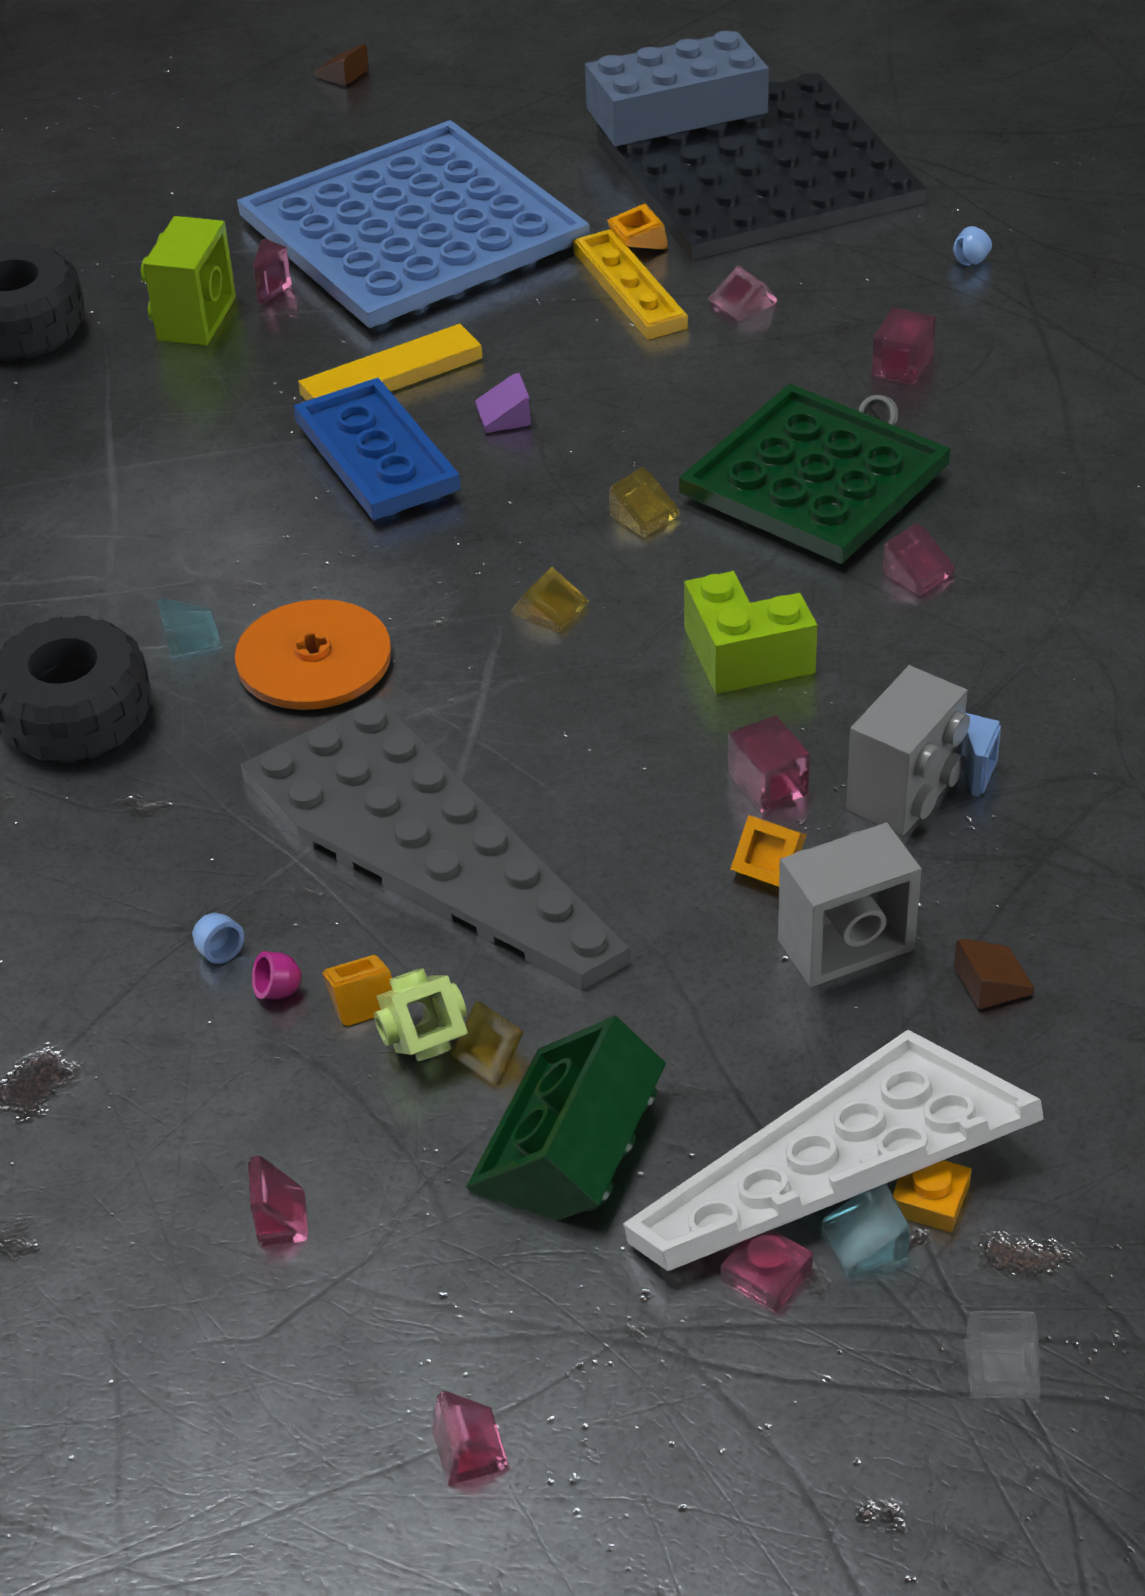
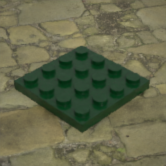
[679,383,951,564]

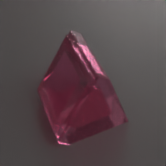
[431,1390,508,1486]

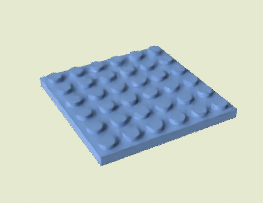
[237,120,590,328]

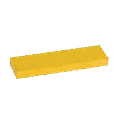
[573,229,688,340]
[298,323,482,401]

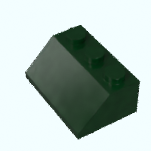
[466,1015,666,1220]

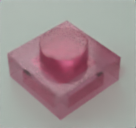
[721,1230,813,1313]

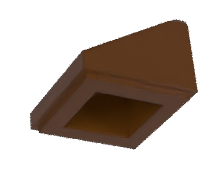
[314,44,369,86]
[954,939,1034,1009]

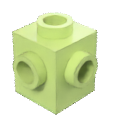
[374,968,468,1061]

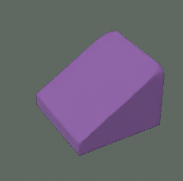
[475,373,531,433]

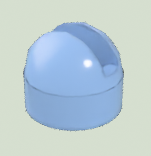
[953,226,992,266]
[192,912,245,964]

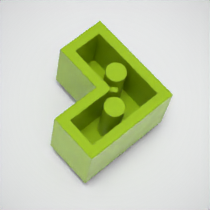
[684,571,818,694]

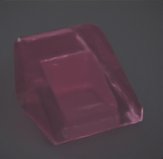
[253,239,292,305]
[708,266,777,321]
[883,523,955,595]
[248,1155,308,1247]

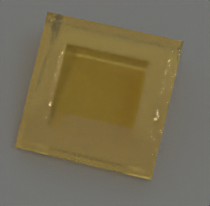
[609,468,679,537]
[511,567,589,633]

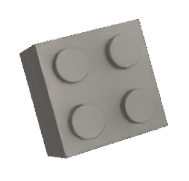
[846,665,970,836]
[778,822,922,988]

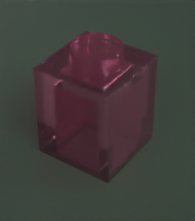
[872,307,936,385]
[728,715,810,813]

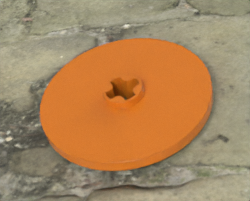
[235,599,391,710]

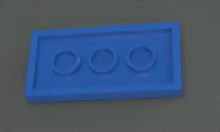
[293,377,461,520]

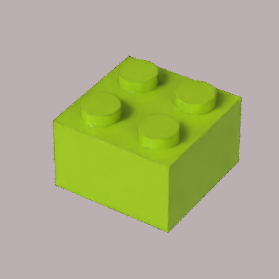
[141,216,236,346]

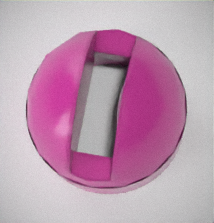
[252,951,302,1000]

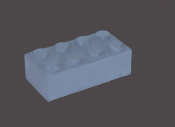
[585,31,769,146]

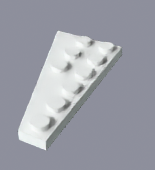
[623,1030,1044,1271]

